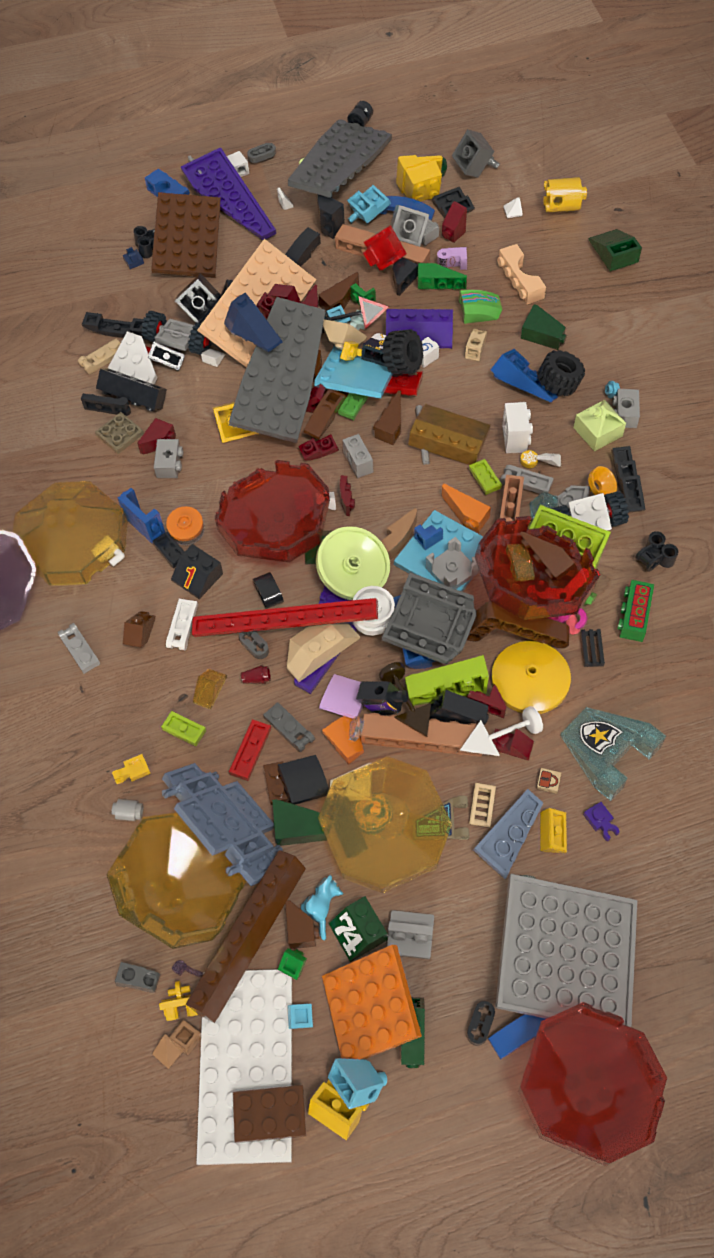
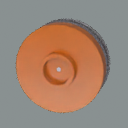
[166,506,205,545]

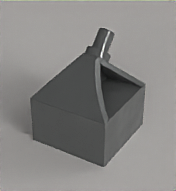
[452,129,500,177]

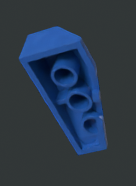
[491,349,559,402]

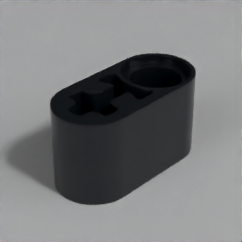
[253,572,284,609]

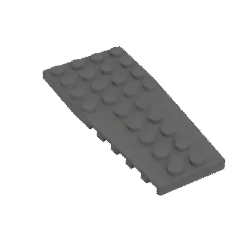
[288,120,392,197]
[229,297,325,443]

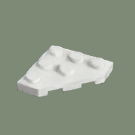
[108,332,157,384]

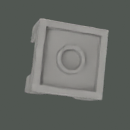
[426,537,479,589]

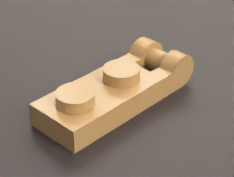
[78,338,121,374]

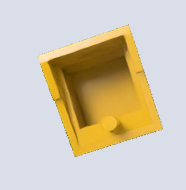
[396,155,443,202]

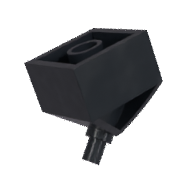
[175,273,222,323]

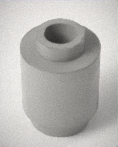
[112,799,144,821]

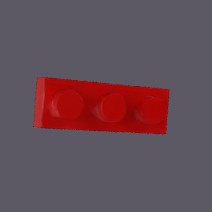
[229,719,271,781]

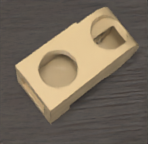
[465,329,487,361]

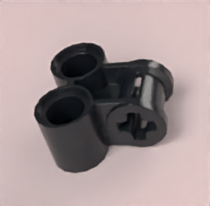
[133,226,155,258]
[635,531,679,571]

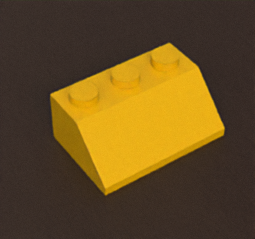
[212,402,259,443]

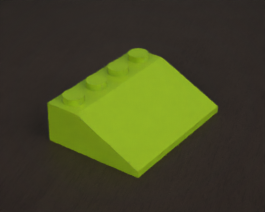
[517,505,611,589]

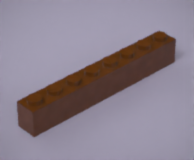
[186,850,306,1023]

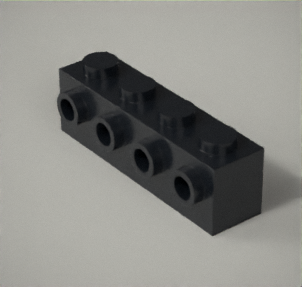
[96,368,167,411]

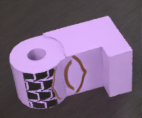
[437,247,467,270]

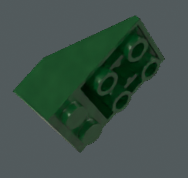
[588,229,642,271]

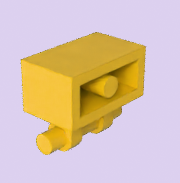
[308,1080,369,1141]

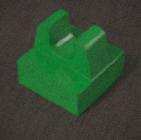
[278,948,307,980]

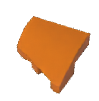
[322,716,364,765]

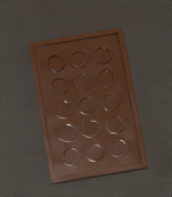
[151,192,221,278]

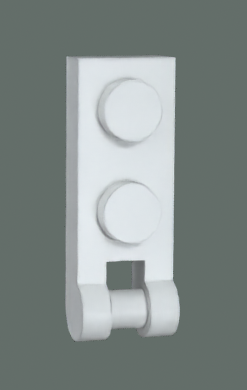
[166,599,198,651]

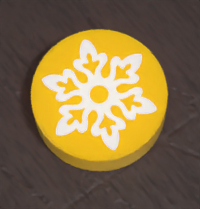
[520,450,538,468]

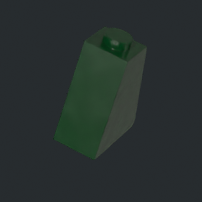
[521,304,567,350]
[272,799,330,846]
[401,997,425,1068]

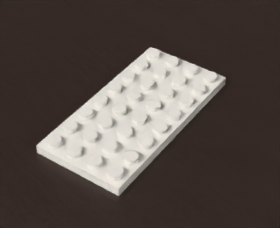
[197,970,292,1165]

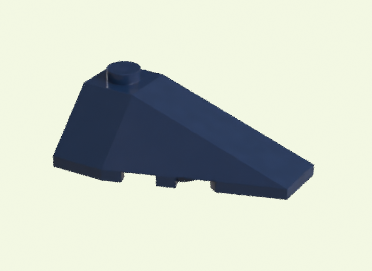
[224,293,283,352]

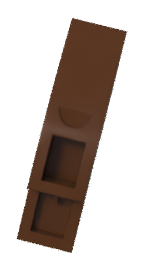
[303,389,349,440]

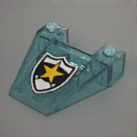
[560,707,666,801]

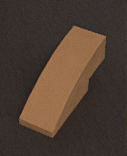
[381,508,417,560]

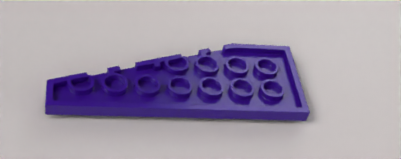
[181,147,277,240]

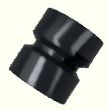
[347,101,373,127]

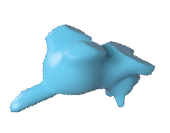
[301,875,343,940]

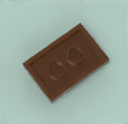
[233,1085,306,1143]

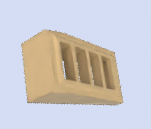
[469,783,496,828]

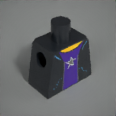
[356,681,408,716]

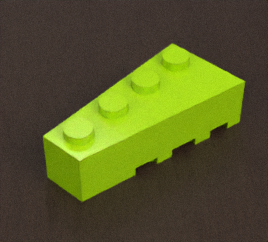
[405,655,489,706]

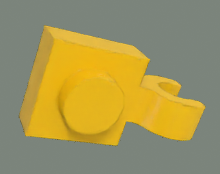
[340,341,362,360]
[112,754,150,784]

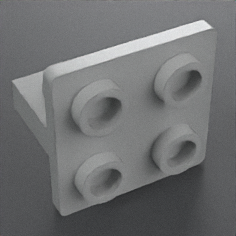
[387,910,434,959]

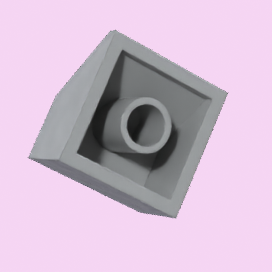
[390,205,429,247]

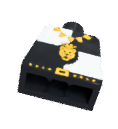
[361,333,388,367]

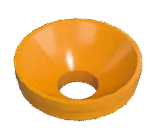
[588,466,617,495]

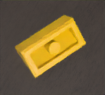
[540,808,567,853]

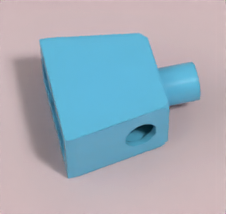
[328,1058,387,1109]

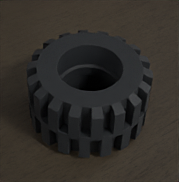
[382,329,424,374]
[537,350,585,396]

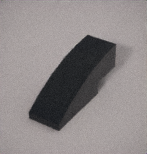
[285,227,321,267]

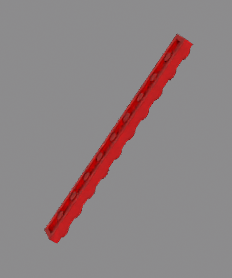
[192,598,378,637]

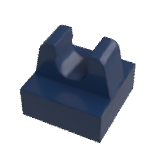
[122,247,144,270]

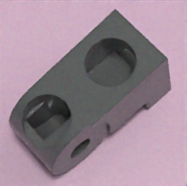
[115,962,160,993]

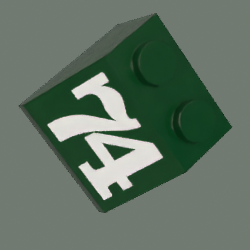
[329,896,388,962]

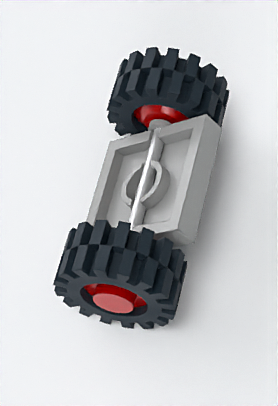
[141,311,212,355]

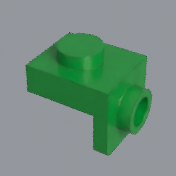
[350,283,376,305]

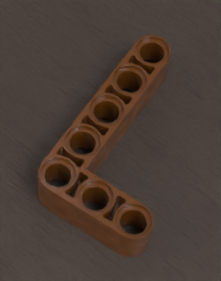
[467,601,570,648]

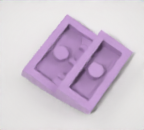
[319,674,363,720]

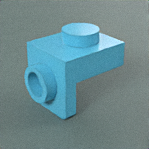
[326,305,351,324]

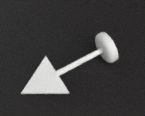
[460,706,543,756]

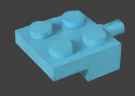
[347,185,391,223]

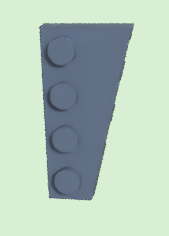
[473,789,543,879]

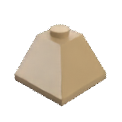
[323,320,367,350]

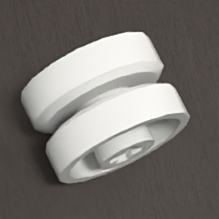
[353,586,395,636]

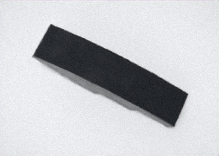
[611,446,646,512]

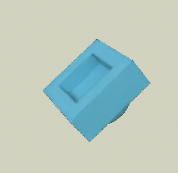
[287,1004,313,1029]

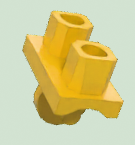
[159,981,198,1021]

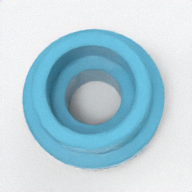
[605,381,620,398]

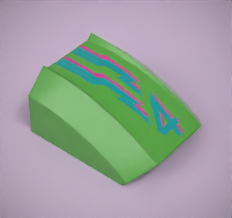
[459,290,502,324]

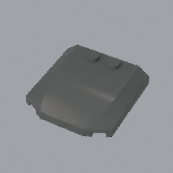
[382,572,476,664]

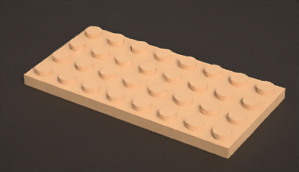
[197,239,316,368]

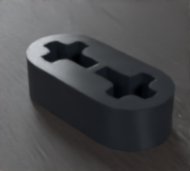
[467,1001,495,1046]

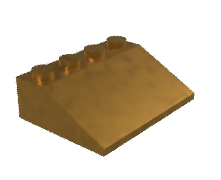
[408,404,491,465]

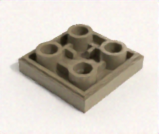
[95,412,144,454]

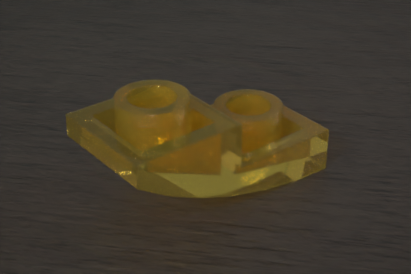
[506,544,535,581]

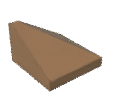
[152,1034,183,1069]

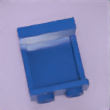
[118,488,165,544]

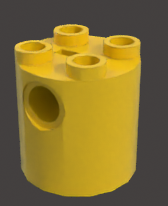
[543,177,587,212]

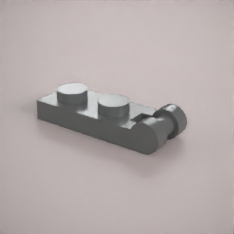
[263,702,315,752]

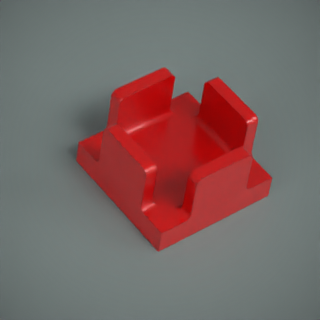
[363,225,407,270]

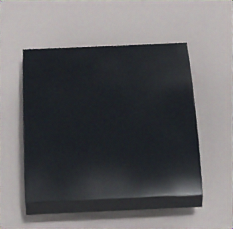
[432,186,475,218]
[277,755,330,805]

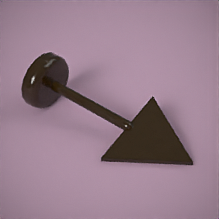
[379,662,431,737]

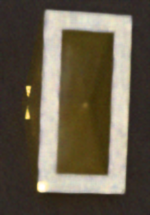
[193,669,227,709]

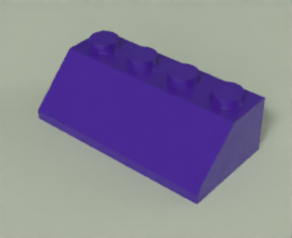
[386,309,453,348]

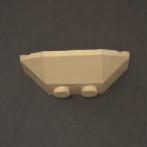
[287,622,360,682]

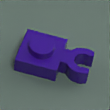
[583,802,620,841]

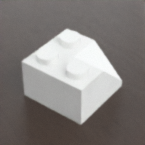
[502,402,533,453]

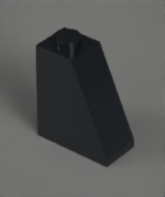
[428,690,489,725]

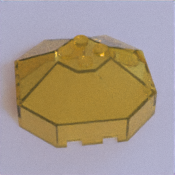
[11,481,128,586]
[318,756,452,893]
[106,813,246,949]

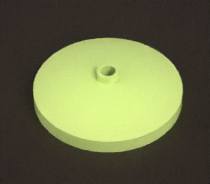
[316,527,390,600]

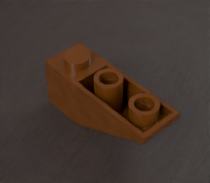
[318,272,359,312]
[373,390,401,445]
[520,532,576,580]

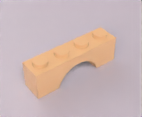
[497,244,546,305]

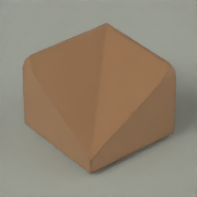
[169,1020,201,1056]

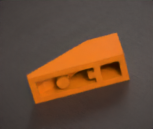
[442,483,491,533]

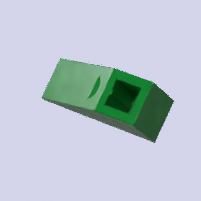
[418,263,467,289]

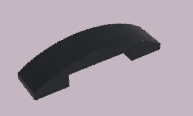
[82,312,144,338]

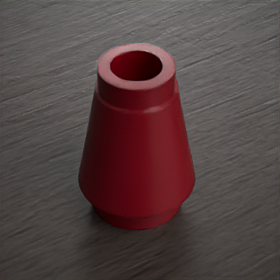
[241,665,271,684]

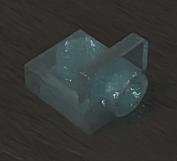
[529,492,559,519]

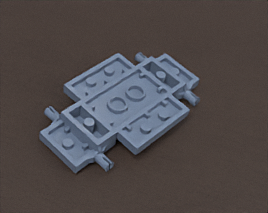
[162,763,283,886]

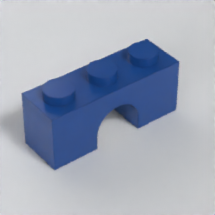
[145,169,190,197]

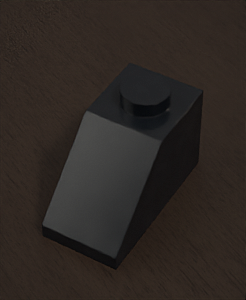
[392,257,418,296]

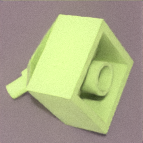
[574,400,626,451]

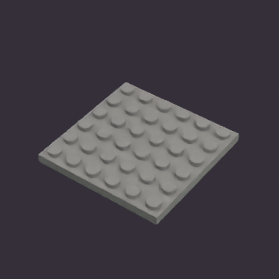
[495,874,637,1035]

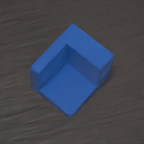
[414,524,443,550]

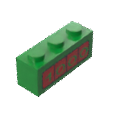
[617,580,654,642]

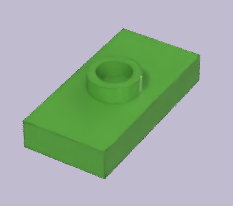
[338,393,369,420]

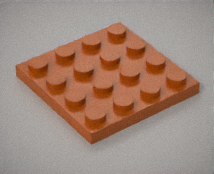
[322,945,422,1059]

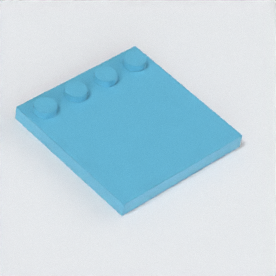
[314,346,393,399]
[394,510,496,592]

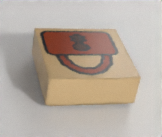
[537,768,561,794]

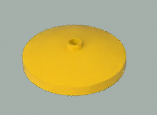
[491,641,571,714]

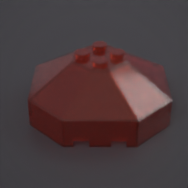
[215,460,330,562]
[475,516,600,620]
[518,1002,667,1166]

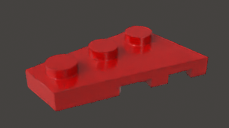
[384,371,423,396]

